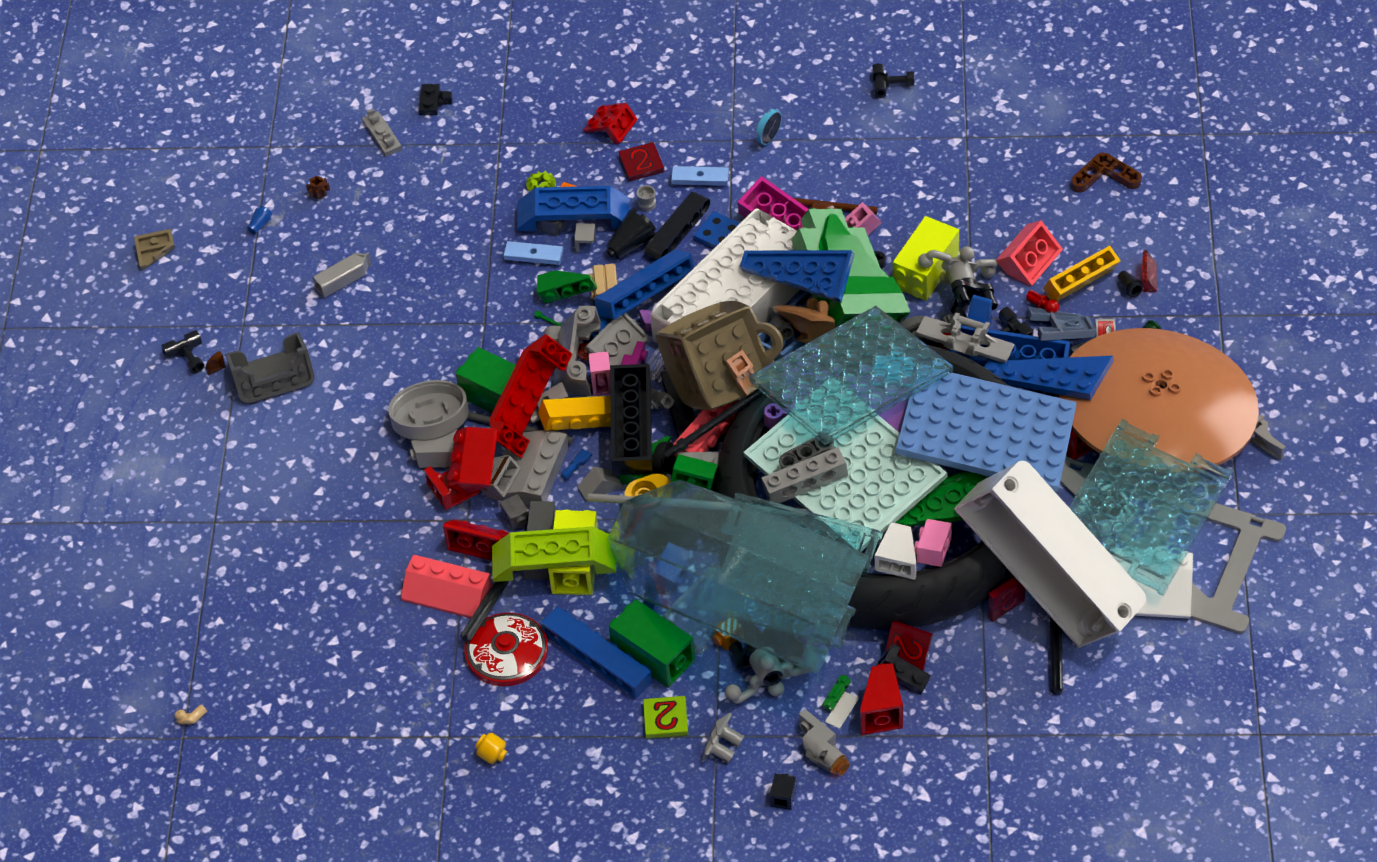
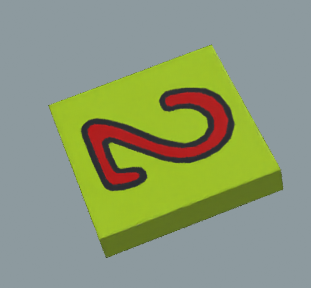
[643,696,688,739]

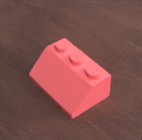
[996,220,1063,286]

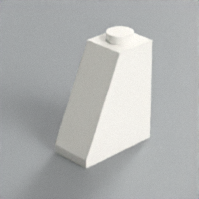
[875,523,916,580]

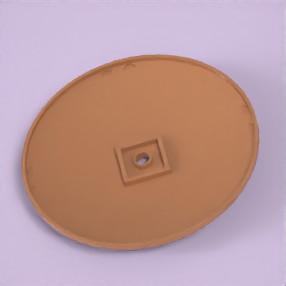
[1058,328,1259,474]

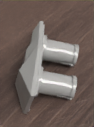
[702,713,744,763]

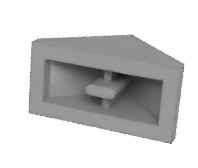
[578,466,623,503]

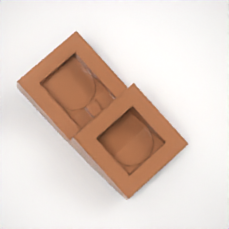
[725,350,763,397]

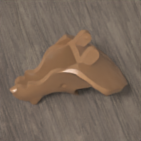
[773,297,836,354]

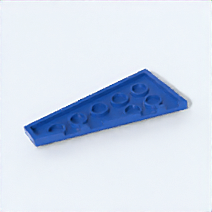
[740,250,855,303]
[984,355,1114,400]

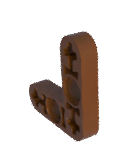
[1071,152,1142,193]

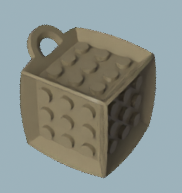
[656,301,783,410]

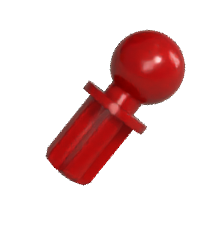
[1026,290,1059,313]

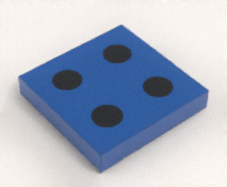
[693,211,740,249]

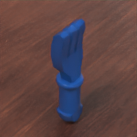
[561,448,592,479]

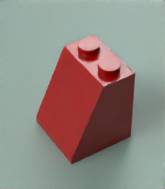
[860,663,903,736]

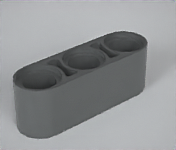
[779,434,834,470]

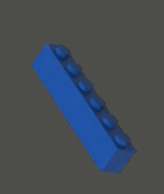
[594,249,694,320]
[541,606,652,699]

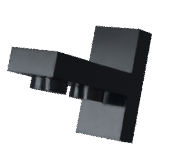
[876,643,931,695]

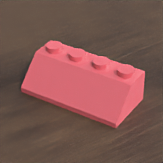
[401,554,492,618]

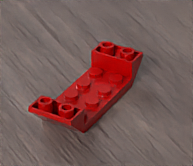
[489,334,572,458]

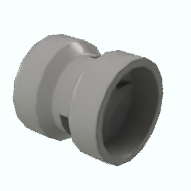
[637,185,656,212]

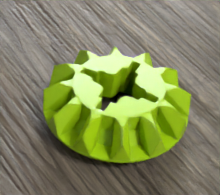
[526,170,556,192]

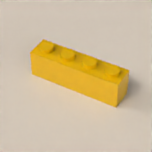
[1043,245,1121,302]
[538,396,611,431]

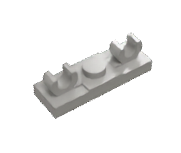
[362,108,402,157]

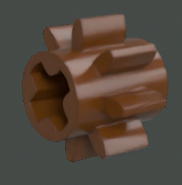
[306,176,330,199]

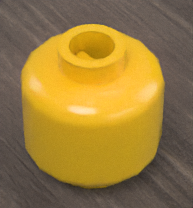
[475,733,508,764]

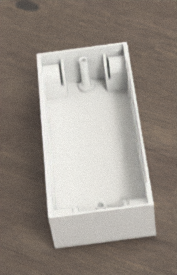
[651,208,800,343]
[954,461,1146,648]

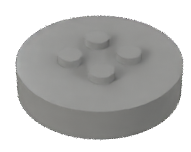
[388,380,469,440]

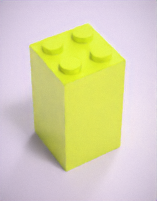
[893,216,959,301]
[548,510,598,595]

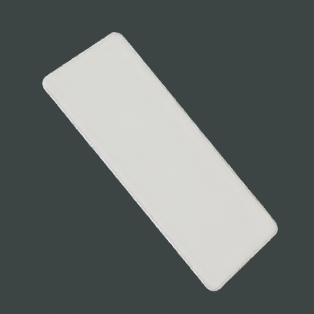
[825,692,859,728]

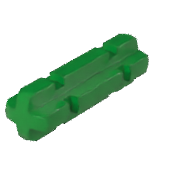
[822,675,851,711]

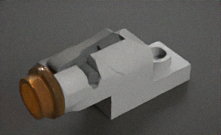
[799,709,850,776]

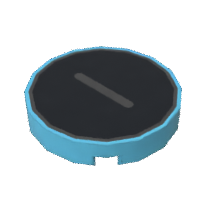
[756,109,782,145]

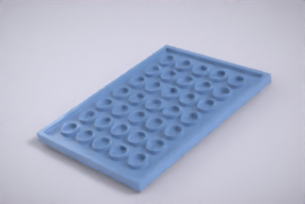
[895,365,1077,493]

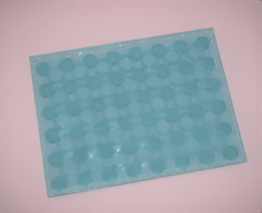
[749,306,953,445]

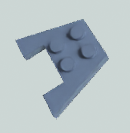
[1027,306,1096,341]

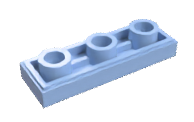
[671,166,729,186]
[504,241,563,265]

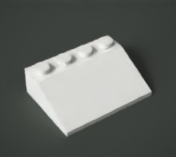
[1109,548,1193,619]

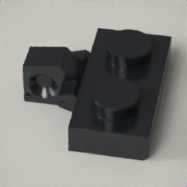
[419,84,453,116]

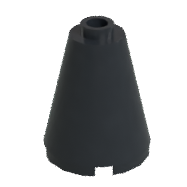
[606,207,657,259]

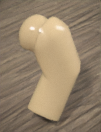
[174,705,207,725]

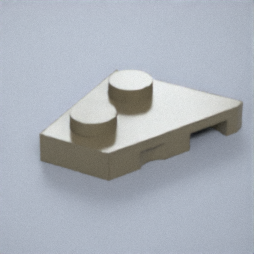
[134,229,175,270]

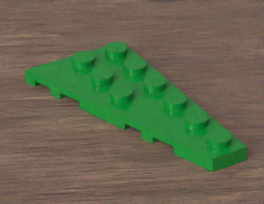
[895,471,990,526]

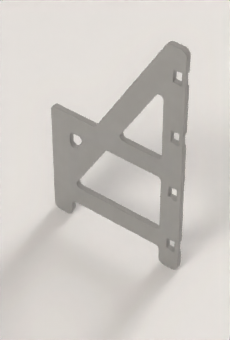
[1060,457,1286,634]

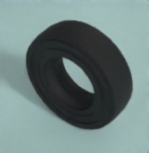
[653,442,677,476]

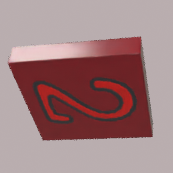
[618,142,665,181]
[988,576,1025,622]
[885,621,933,671]

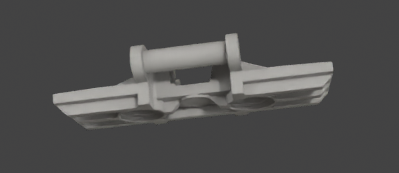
[916,313,1015,363]

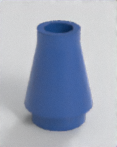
[247,206,272,234]

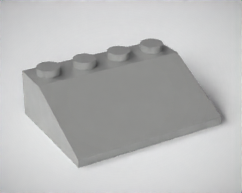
[486,430,569,507]

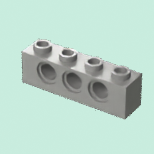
[762,447,848,506]

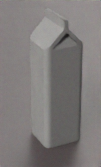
[313,252,371,298]

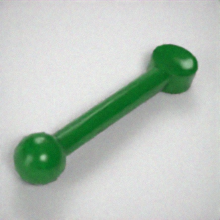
[534,311,561,326]

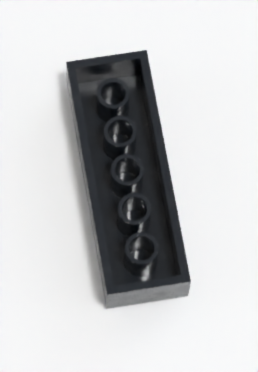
[610,364,653,475]

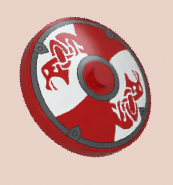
[465,613,548,686]

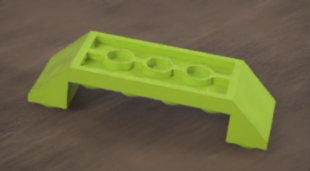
[492,526,616,582]

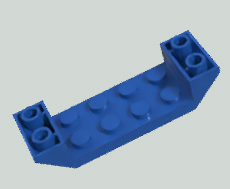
[517,186,630,231]

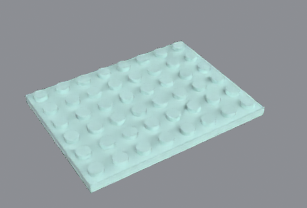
[743,377,947,555]

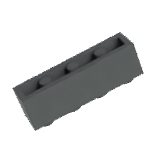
[523,501,556,580]

